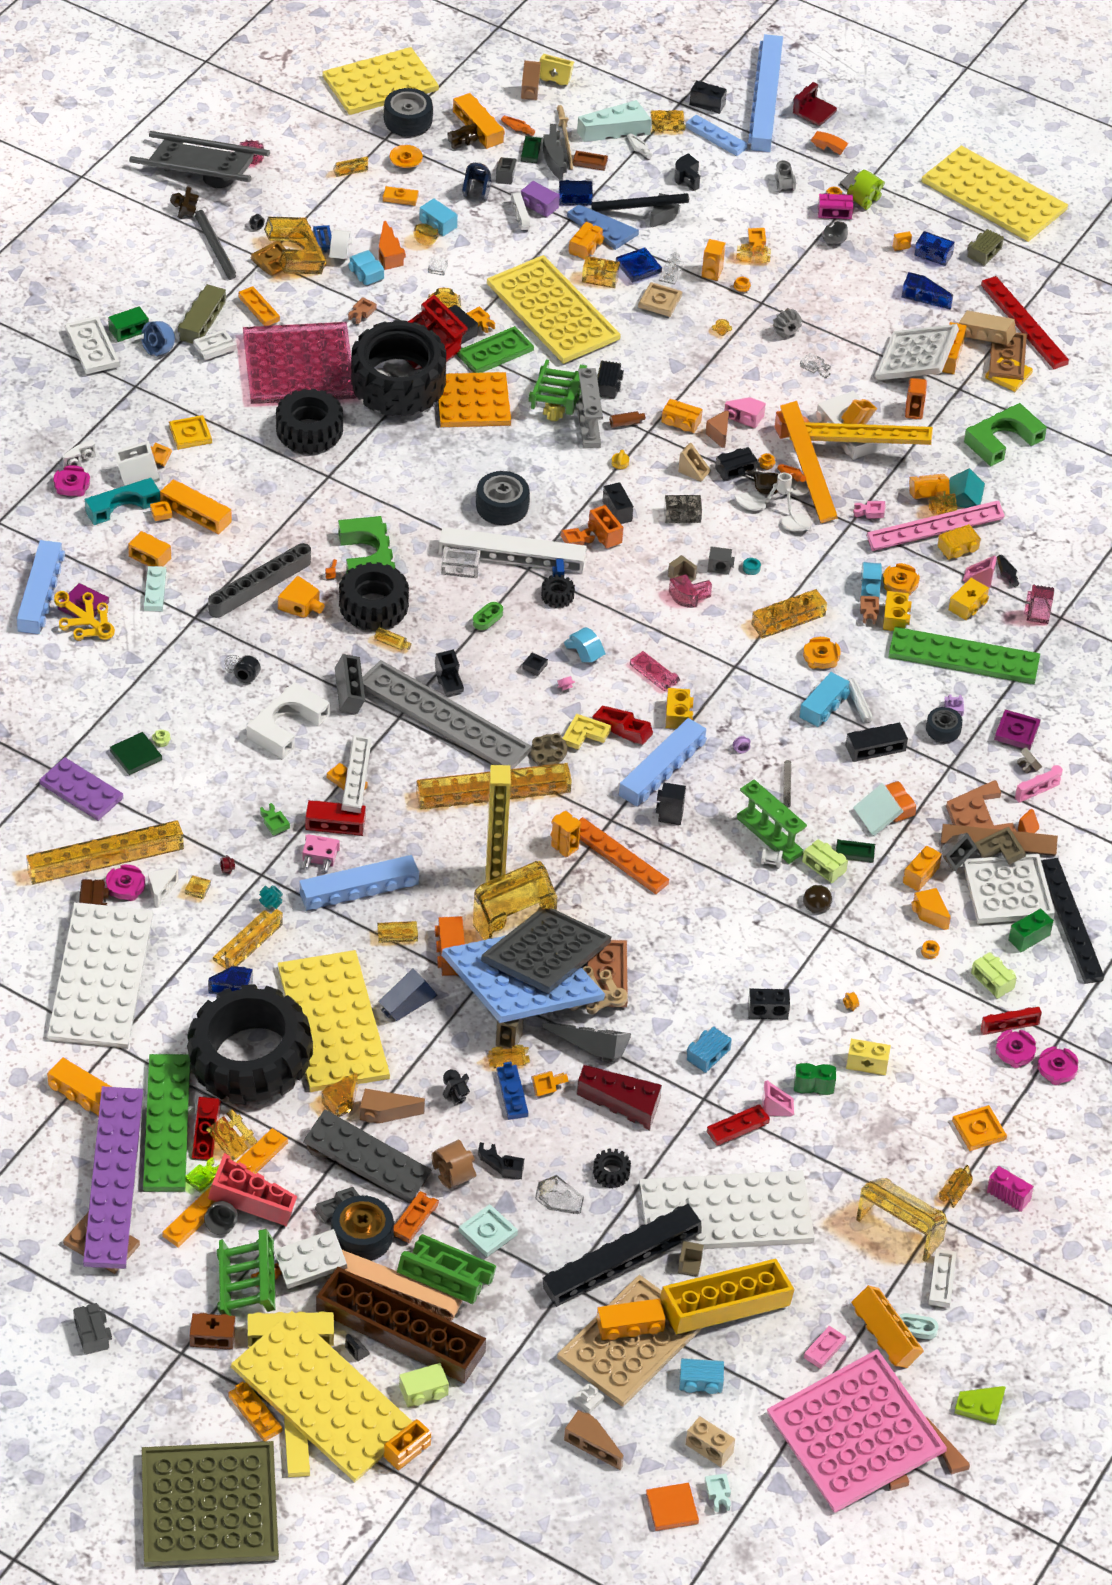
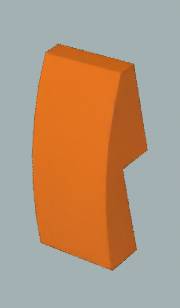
[810,131,849,155]

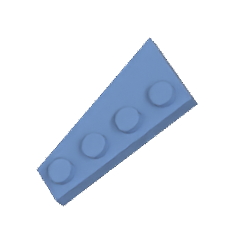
[567,205,639,250]

